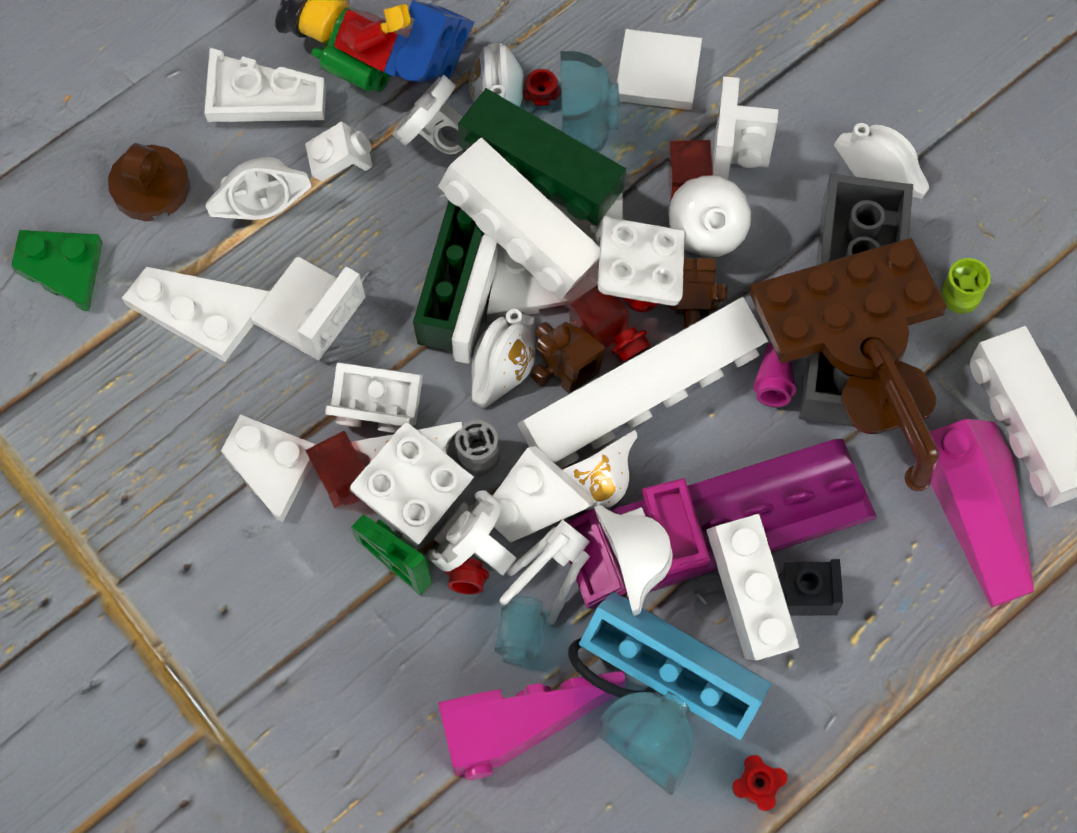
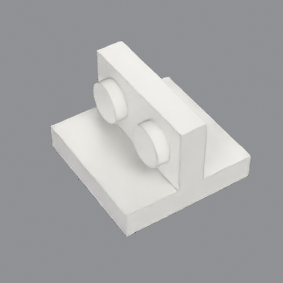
[712,76,779,180]

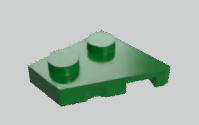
[11,230,103,311]
[351,514,432,596]

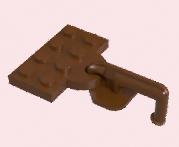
[750,238,947,492]

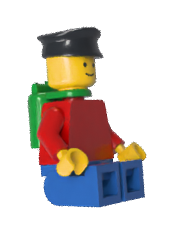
[275,0,474,92]

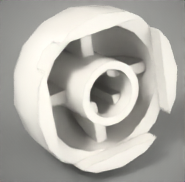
[668,175,751,258]

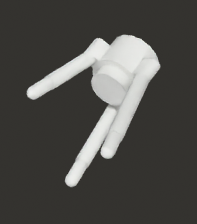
[500,519,590,625]

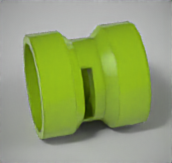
[940,258,991,314]

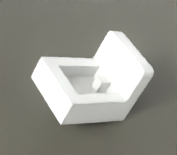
[305,121,373,182]

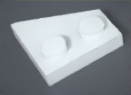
[221,414,319,523]
[493,446,596,543]

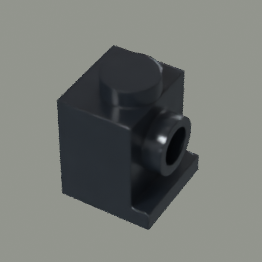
[777,559,843,616]

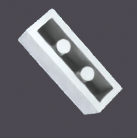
[706,514,800,661]

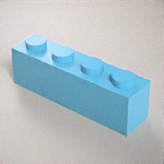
[578,591,772,741]

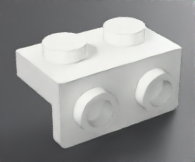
[325,362,423,433]

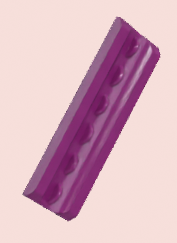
[609,439,877,600]

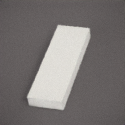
[452,233,499,364]

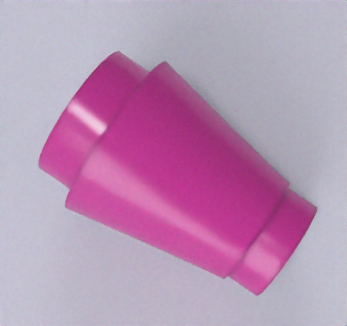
[753,343,796,407]

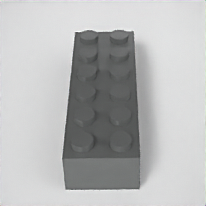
[799,174,913,427]

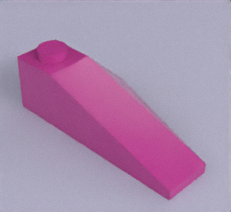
[930,419,1034,608]
[438,671,626,780]

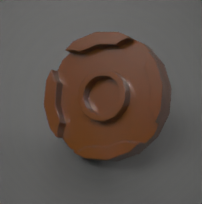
[108,143,190,221]

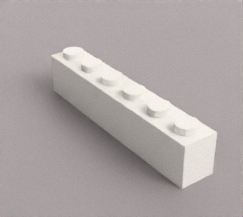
[517,297,768,469]

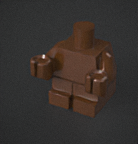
[668,258,728,329]
[531,322,605,394]

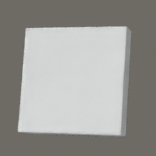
[615,29,702,110]

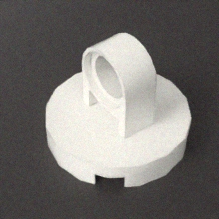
[392,75,462,154]
[428,490,517,576]

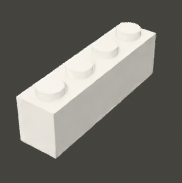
[438,138,600,301]
[970,326,1077,508]

